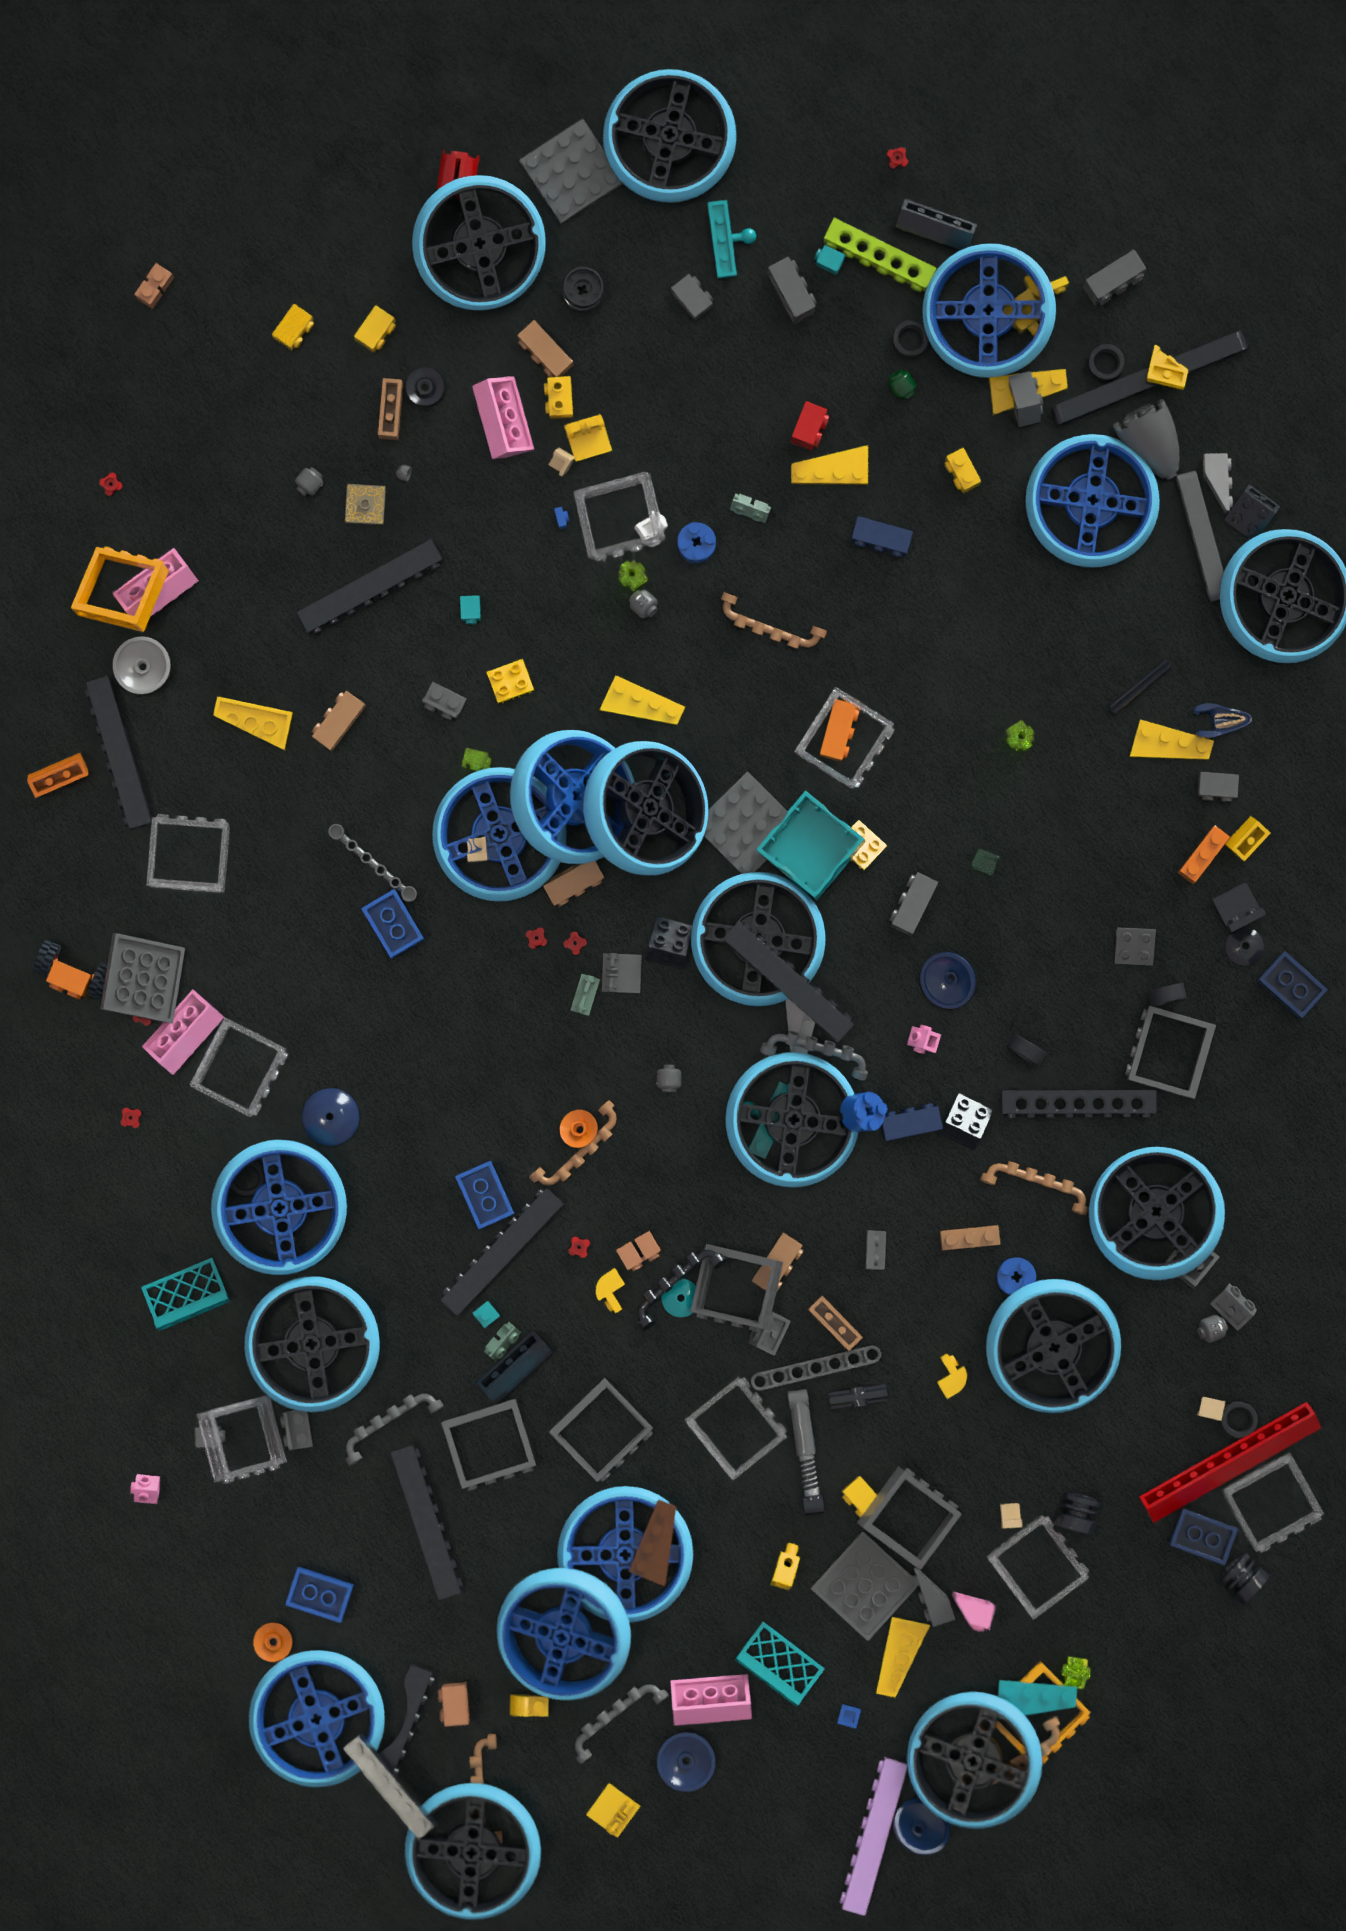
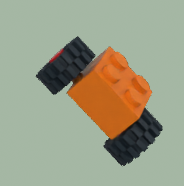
[33,940,107,1000]

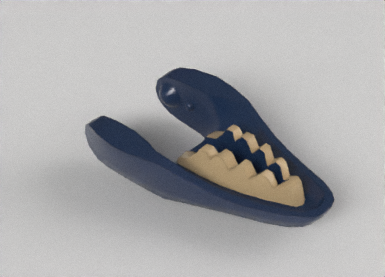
[1192,703,1252,738]

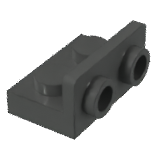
[422,682,467,720]
[865,1230,886,1270]
[1210,1284,1257,1331]
[748,1312,791,1356]
[280,1410,313,1450]

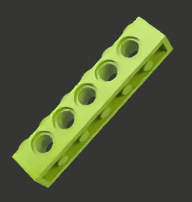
[823,218,937,292]

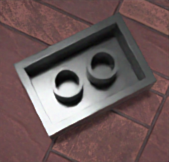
[1083,250,1147,306]
[767,256,817,324]
[889,872,938,936]

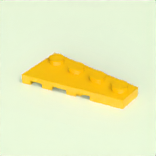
[989,369,1067,415]
[791,446,868,484]
[600,675,685,725]
[213,697,293,750]
[1129,720,1214,760]
[876,1617,930,1697]

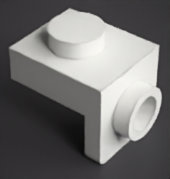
[634,511,667,543]

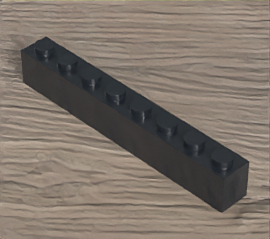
[297,539,443,635]
[84,676,153,830]
[723,921,854,1043]
[441,1188,564,1316]
[391,1445,464,1600]

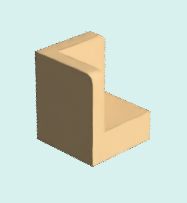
[549,448,575,476]
[467,837,488,862]
[1197,1397,1225,1421]
[1000,1503,1022,1528]

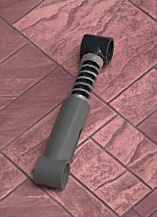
[787,1389,824,1516]

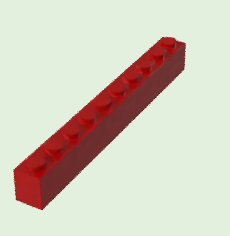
[1139,1402,1321,1523]

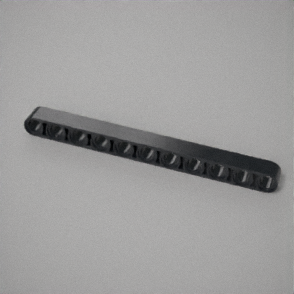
[1050,331,1249,426]

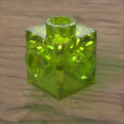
[618,560,648,592]
[1005,720,1035,751]
[1062,1657,1091,1689]

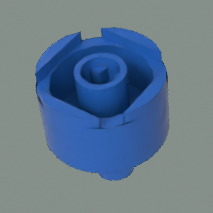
[678,522,716,563]
[841,1092,887,1132]
[996,1258,1036,1295]

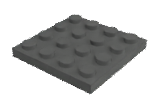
[519,119,624,224]
[704,771,788,874]
[100,933,185,1023]
[811,1531,918,1641]

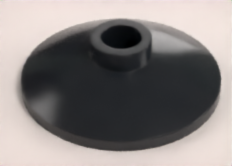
[406,368,444,406]
[1225,927,1264,966]

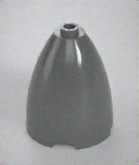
[1113,399,1180,480]

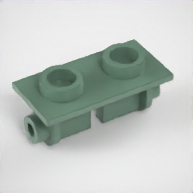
[730,494,771,523]
[571,974,600,1016]
[484,1322,521,1362]

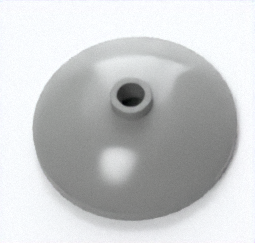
[113,637,170,694]

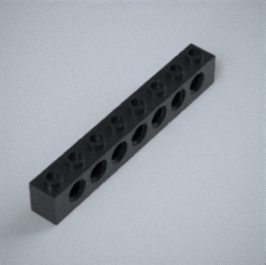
[1001,1090,1157,1118]

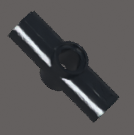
[828,1384,888,1409]

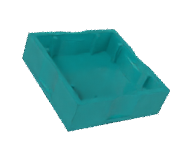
[756,791,866,901]

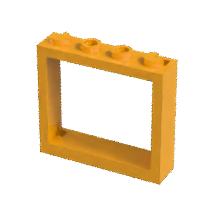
[71,547,169,632]
[996,1661,1090,1764]

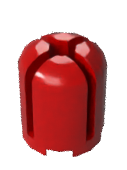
[437,150,480,200]

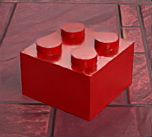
[791,401,829,451]

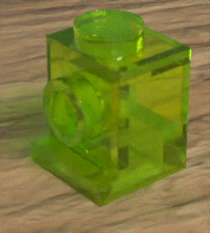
[462,748,492,771]

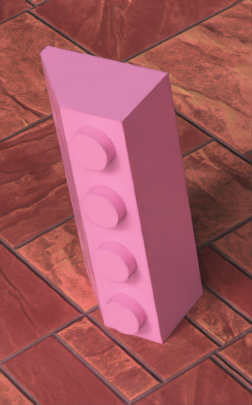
[472,377,534,459]
[112,548,198,616]
[142,990,224,1074]
[952,1592,995,1631]
[671,1674,752,1726]

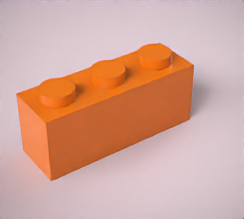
[820,699,859,762]
[27,753,88,798]
[1178,825,1230,884]

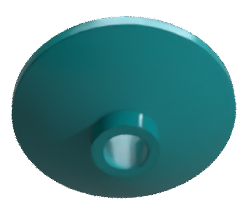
[662,1279,696,1317]

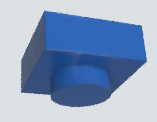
[554,507,569,529]
[837,1704,861,1729]

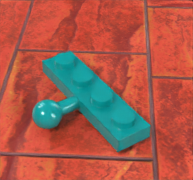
[708,200,756,279]
[743,1081,795,1159]

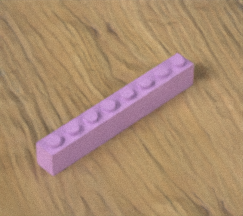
[840,1757,907,1916]

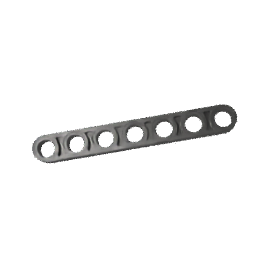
[1176,471,1224,602]
[751,1346,881,1390]

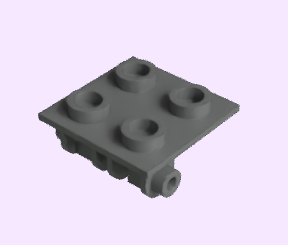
[1115,927,1156,965]
[602,953,642,993]

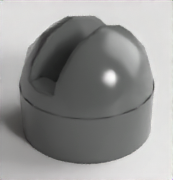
[396,465,412,481]

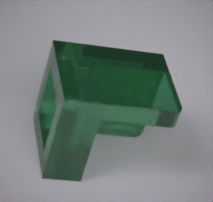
[970,848,999,875]

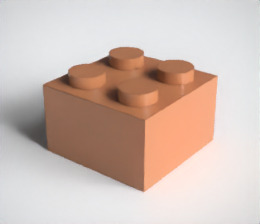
[438,1682,470,1726]

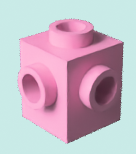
[907,1025,941,1054]
[131,1474,160,1504]

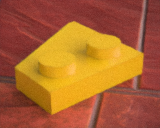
[1146,345,1188,390]

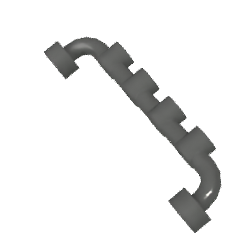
[328,824,417,902]
[760,1031,868,1080]
[345,1394,444,1466]
[575,1685,668,1764]

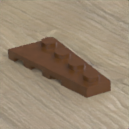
[629,1499,676,1586]

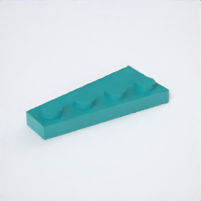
[998,1680,1077,1719]

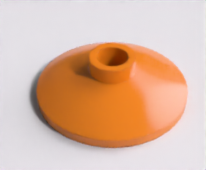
[560,1110,598,1148]
[253,1623,292,1662]

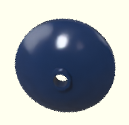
[920,952,976,1009]
[302,1088,360,1146]
[657,1733,715,1791]
[894,1798,950,1855]

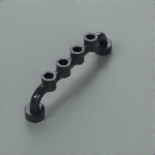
[638,1250,726,1331]

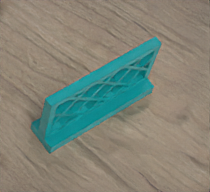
[141,1258,231,1331]
[734,1622,825,1707]

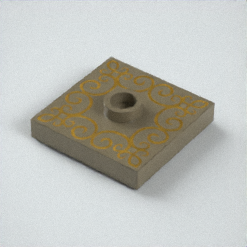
[345,484,386,525]

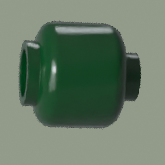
[888,370,916,399]

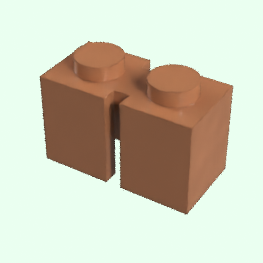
[135,263,174,309]
[616,1231,661,1271]

